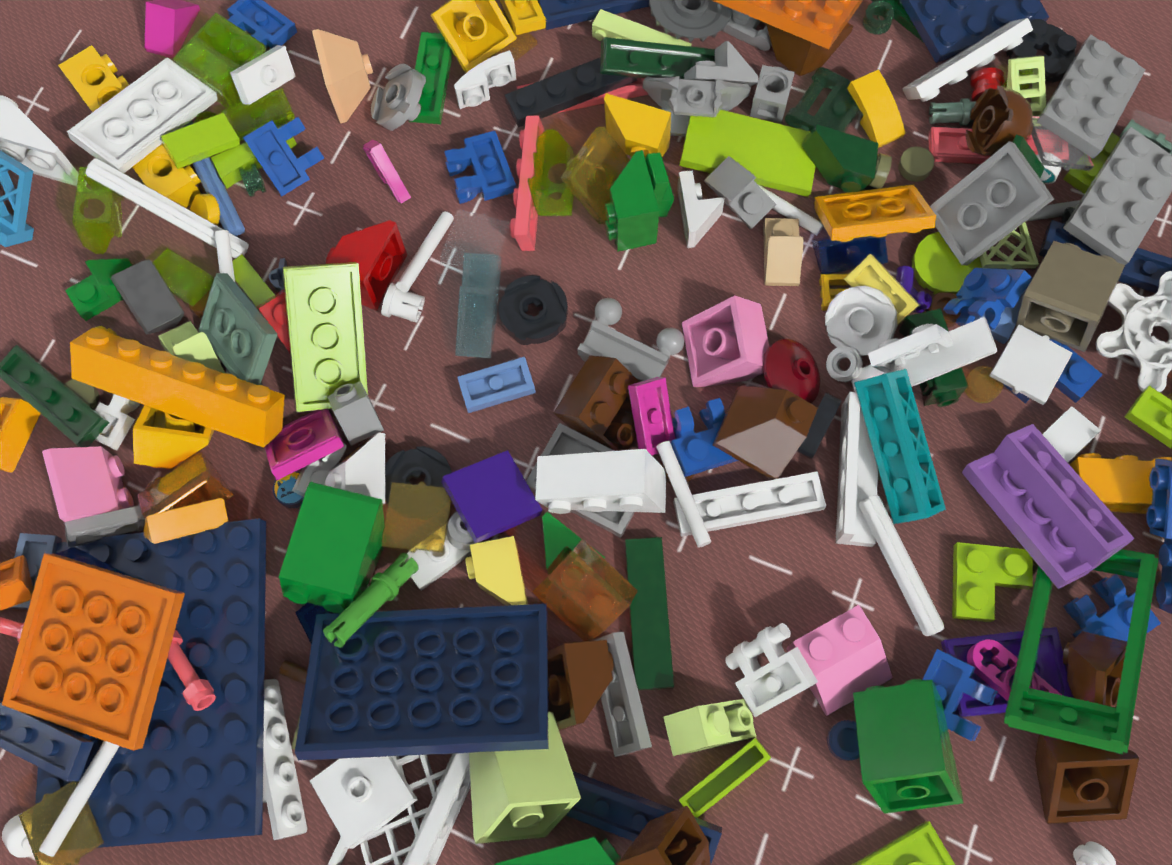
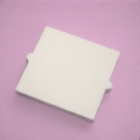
[989,324,1073,405]

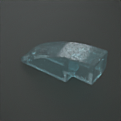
[455,253,502,358]

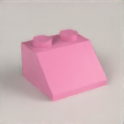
[682,295,769,388]
[42,446,134,522]
[786,605,893,716]

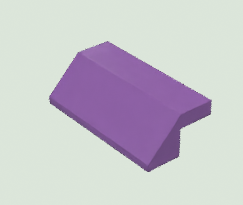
[962,424,1134,589]

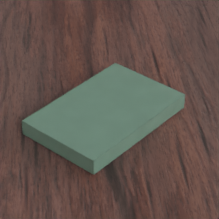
[198,273,278,385]

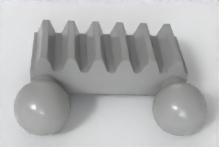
[577,298,684,382]

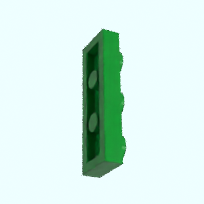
[409,32,453,124]

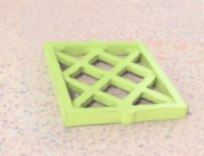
[979,222,1039,269]

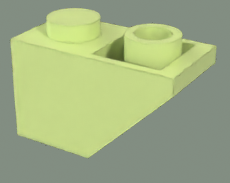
[663,699,757,756]

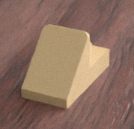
[763,218,804,286]

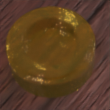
[965,366,1003,403]

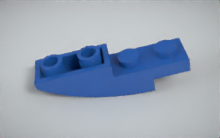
[1146,458,1172,614]

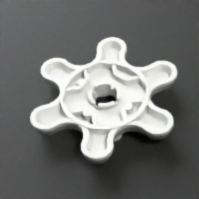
[1096,271,1172,392]

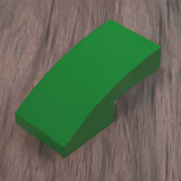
[645,152,674,218]

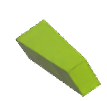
[211,125,297,189]
[233,255,275,313]
[679,737,771,818]

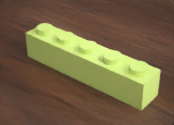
[592,9,692,47]

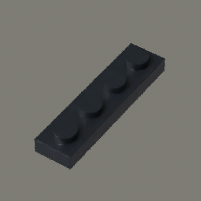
[505,57,637,128]

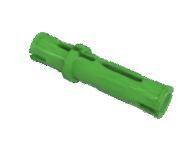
[323,553,419,648]

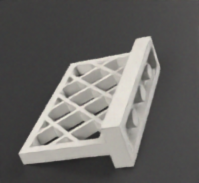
[328,753,471,865]

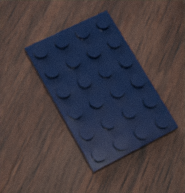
[295,604,549,761]

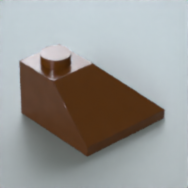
[766,23,854,76]
[713,386,818,480]
[1063,631,1127,708]
[548,640,614,731]
[1035,734,1139,824]

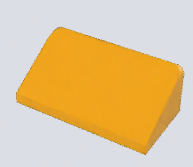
[0,397,41,472]
[143,498,228,544]

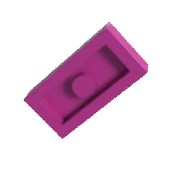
[628,377,675,456]

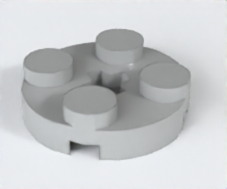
[371,64,426,131]

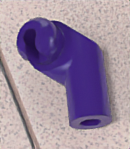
[896,266,932,313]

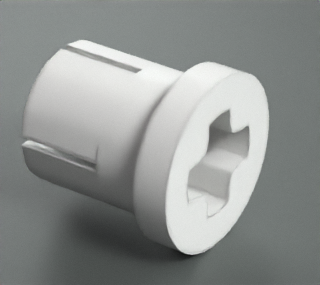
[381,282,425,322]

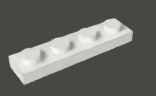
[902,18,1033,102]
[673,472,826,537]

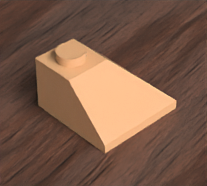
[312,29,373,124]

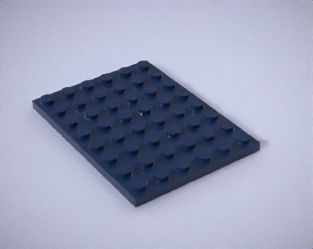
[32,518,266,853]

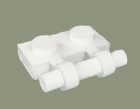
[725,623,818,717]

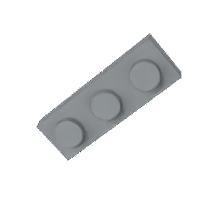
[594,632,652,757]

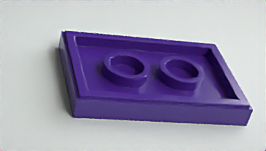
[941,627,1073,717]

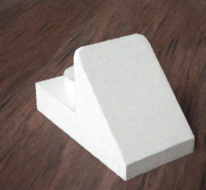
[677,171,725,248]

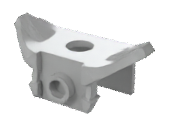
[643,76,751,137]

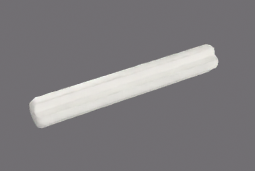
[859,495,944,636]

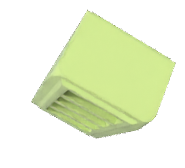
[1007,56,1046,129]

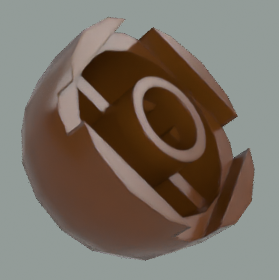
[966,86,1033,156]

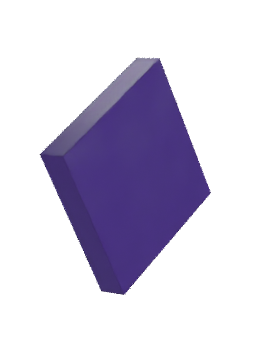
[441,450,542,544]

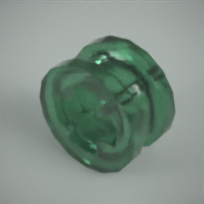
[863,1,895,35]
[239,163,267,197]

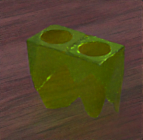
[528,129,577,216]
[72,167,124,254]

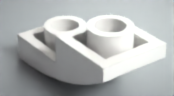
[454,50,517,109]
[1042,407,1101,463]

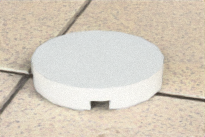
[825,286,897,356]

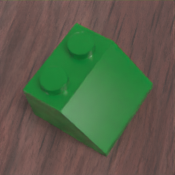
[605,150,659,252]

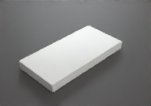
[67,58,217,173]

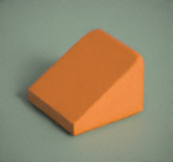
[0,555,34,610]

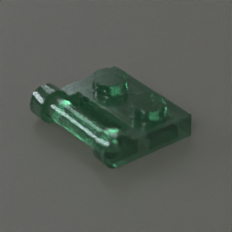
[785,67,860,133]

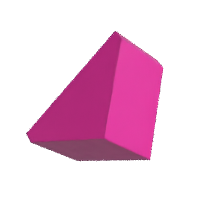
[144,0,200,59]

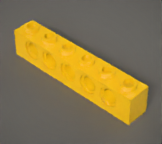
[58,45,201,208]

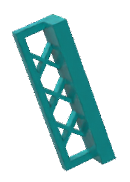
[854,369,946,524]

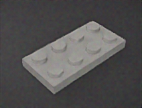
[1037,34,1146,159]
[1063,127,1172,265]

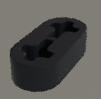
[797,392,842,459]

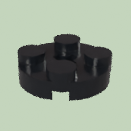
[1006,19,1077,84]
[498,275,568,345]
[385,446,452,521]

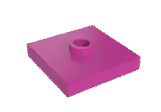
[265,409,344,480]

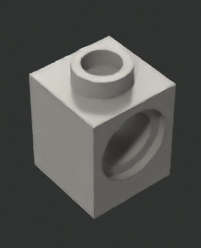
[750,65,795,124]
[328,381,384,446]

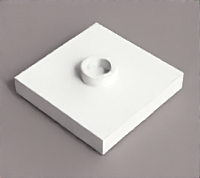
[310,756,418,849]

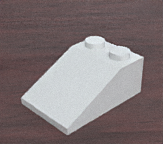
[0,95,87,188]

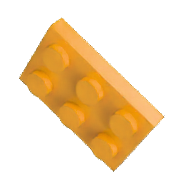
[814,184,936,242]

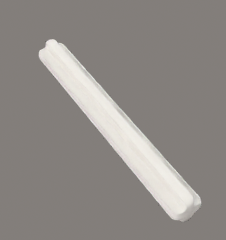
[85,159,249,259]

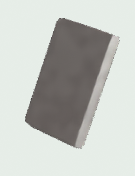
[110,259,184,335]

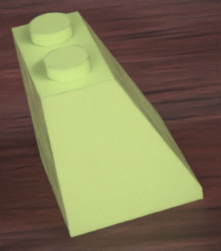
[469,712,581,844]

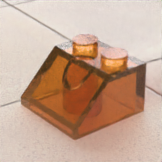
[137,452,234,519]
[532,538,638,642]

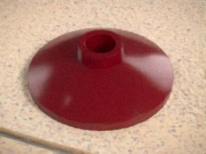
[763,339,820,404]

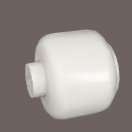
[2,812,35,858]

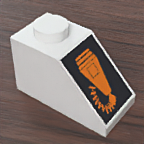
[325,433,385,504]

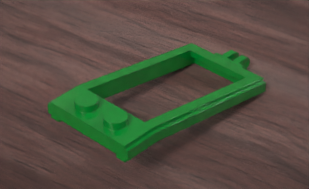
[1004,549,1158,754]

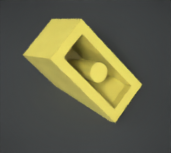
[465,536,528,606]

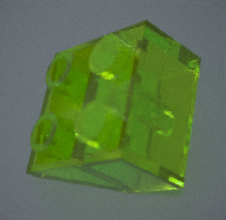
[173,13,266,113]

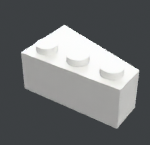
[535,449,666,514]

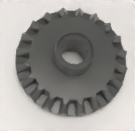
[649,0,732,42]

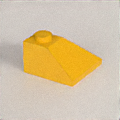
[430,0,517,73]
[604,93,671,159]
[133,405,214,469]

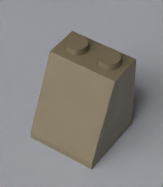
[1016,241,1125,352]

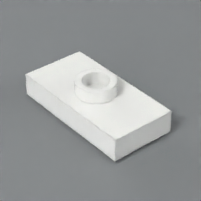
[230,45,296,105]
[404,523,471,591]

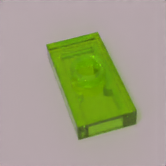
[221,88,295,141]
[153,248,214,306]

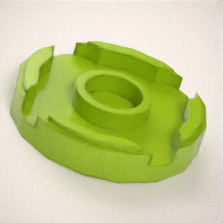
[912,231,982,295]

